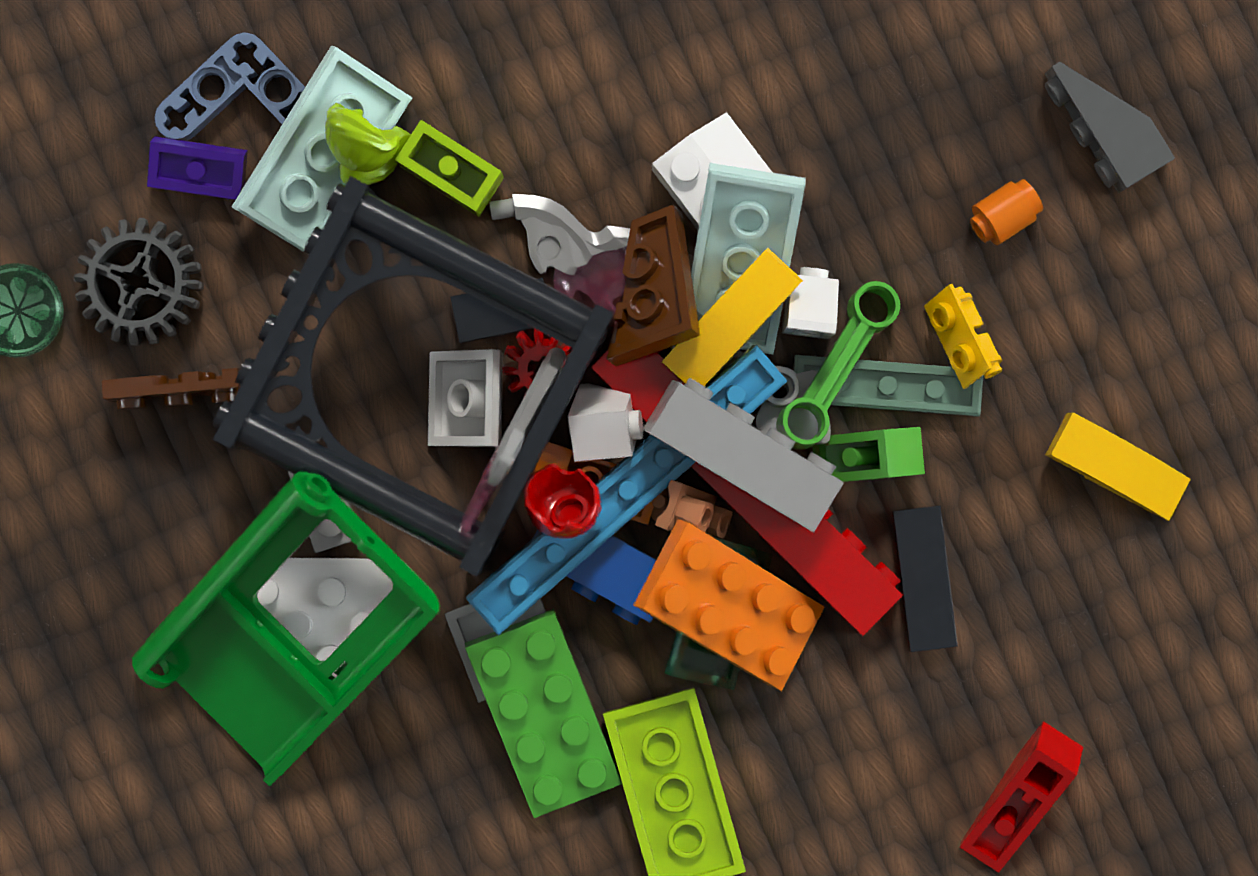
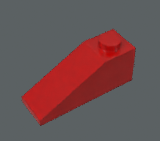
[959,721,1083,873]

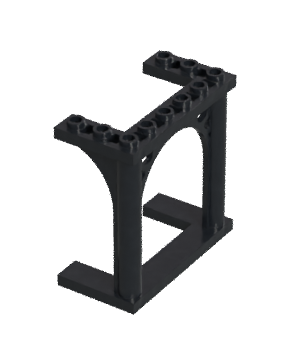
[212,176,615,576]

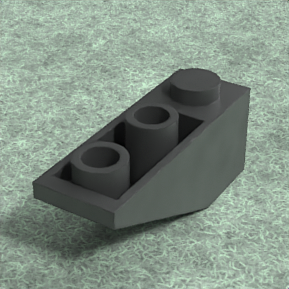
[1045,62,1175,193]

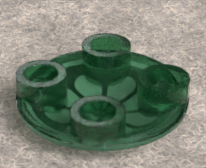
[0,263,64,358]

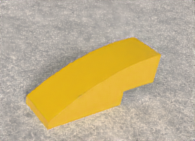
[662,248,803,386]
[1045,412,1191,521]

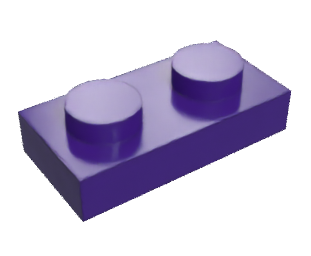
[147,136,248,200]

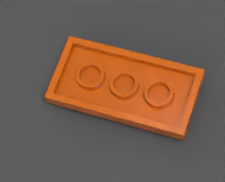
[633,519,824,691]

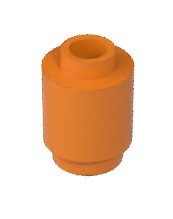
[970,179,1043,245]

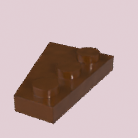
[607,205,700,366]
[102,368,241,410]

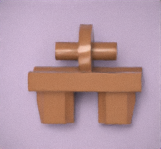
[651,480,733,538]

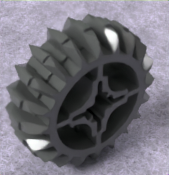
[74,218,204,346]

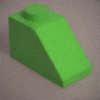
[812,427,925,482]

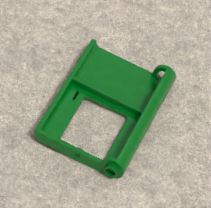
[132,472,440,787]

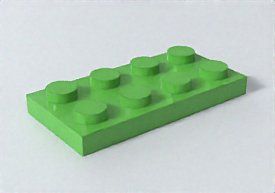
[465,609,622,818]

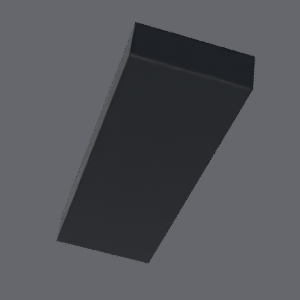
[892,505,958,652]

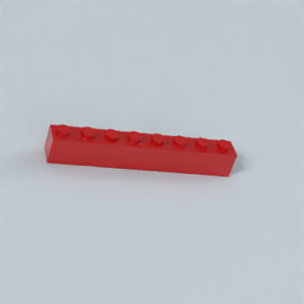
[591,350,903,636]

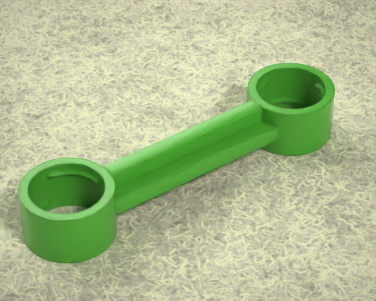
[776,281,900,450]

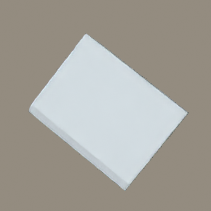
[428,349,503,447]

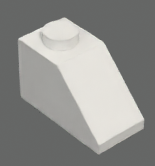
[782,267,839,339]
[568,383,643,462]

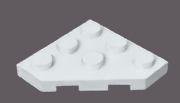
[257,558,393,678]

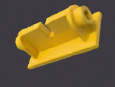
[924,284,1003,389]

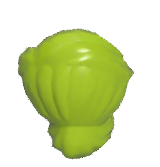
[325,103,411,185]

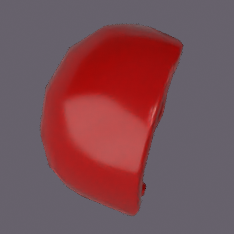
[523,463,602,539]

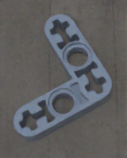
[155,32,305,141]

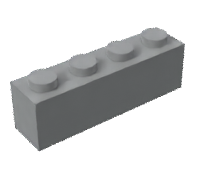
[643,378,844,532]

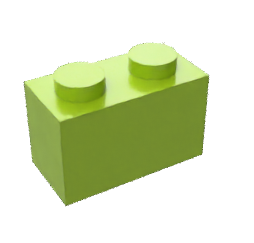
[395,120,504,217]

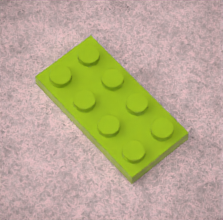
[603,687,746,876]

